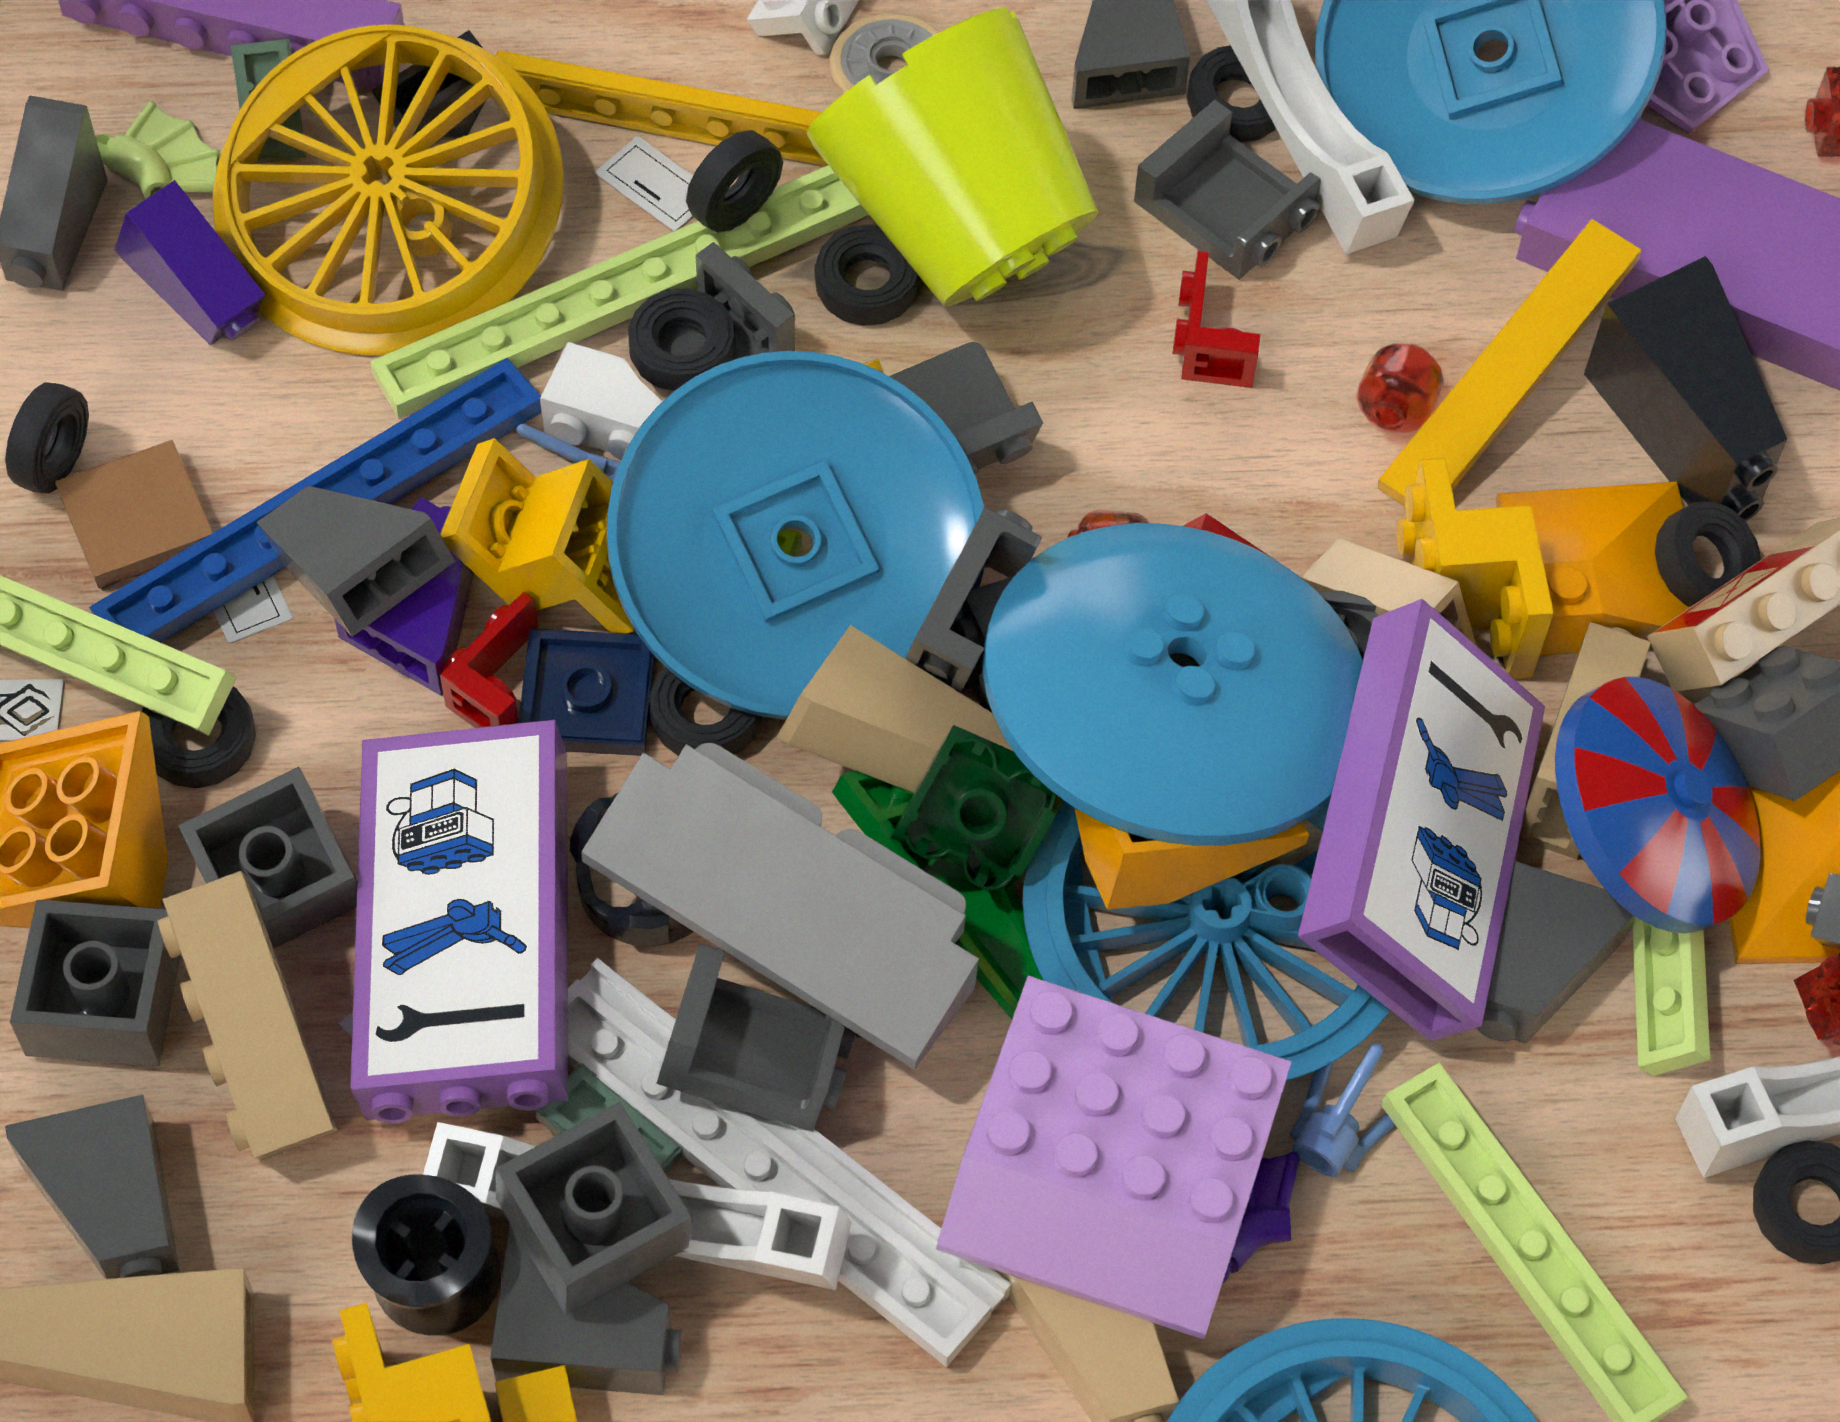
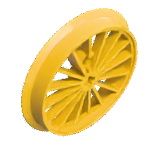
[213,25,563,355]

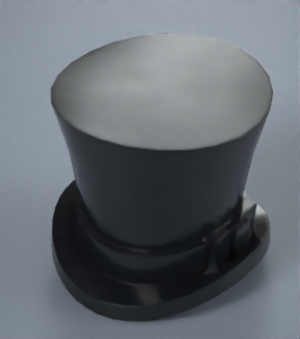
[352,1174,500,1336]

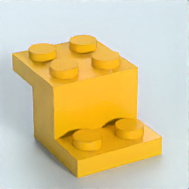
[440,438,634,634]
[1396,458,1554,680]
[332,1302,491,1422]

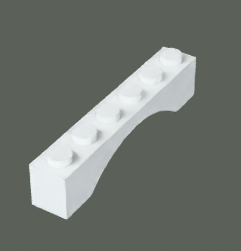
[1206,0,1414,255]
[540,342,662,460]
[1675,1056,1840,1178]
[423,1122,852,1290]

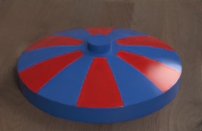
[1555,677,1761,934]

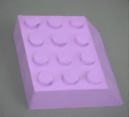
[936,976,1292,1340]

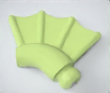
[96,101,221,199]

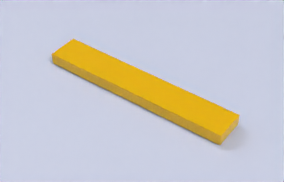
[495,50,828,166]
[1378,219,1641,506]

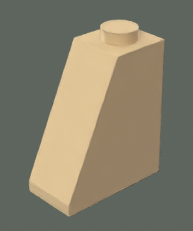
[1301,538,1476,645]

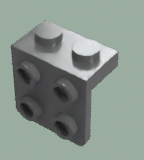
[658,242,796,393]
[889,342,1043,475]

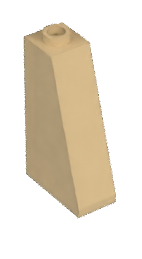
[1519,622,1651,859]
[776,625,1013,793]
[0,1268,254,1422]
[993,1269,1179,1422]

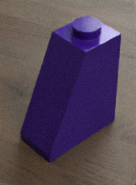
[114,180,265,345]
[334,497,474,696]

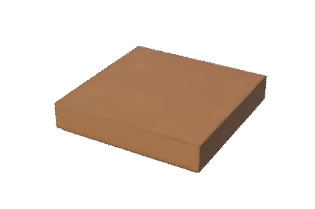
[55,439,213,589]

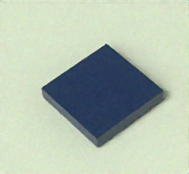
[518,628,655,756]

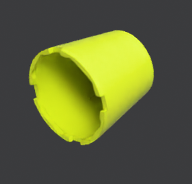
[807,7,1099,307]

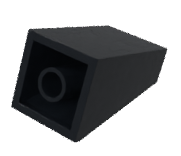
[1584,256,1787,522]

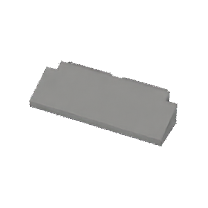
[581,743,979,1070]

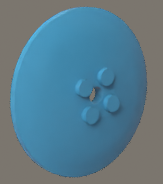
[1315,0,1667,204]
[607,351,984,720]
[983,523,1363,846]

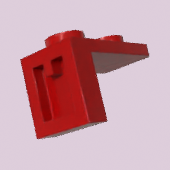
[1172,250,1261,388]
[440,592,538,728]

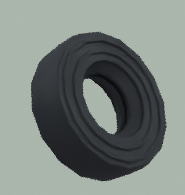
[1187,45,1276,143]
[686,130,783,233]
[814,225,921,326]
[628,289,736,391]
[5,382,89,494]
[1655,502,1762,607]
[649,667,763,756]
[142,686,256,788]
[1753,1140,1840,1265]

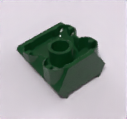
[891,725,1062,891]

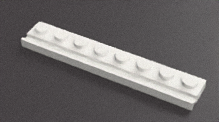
[568,958,1012,1368]

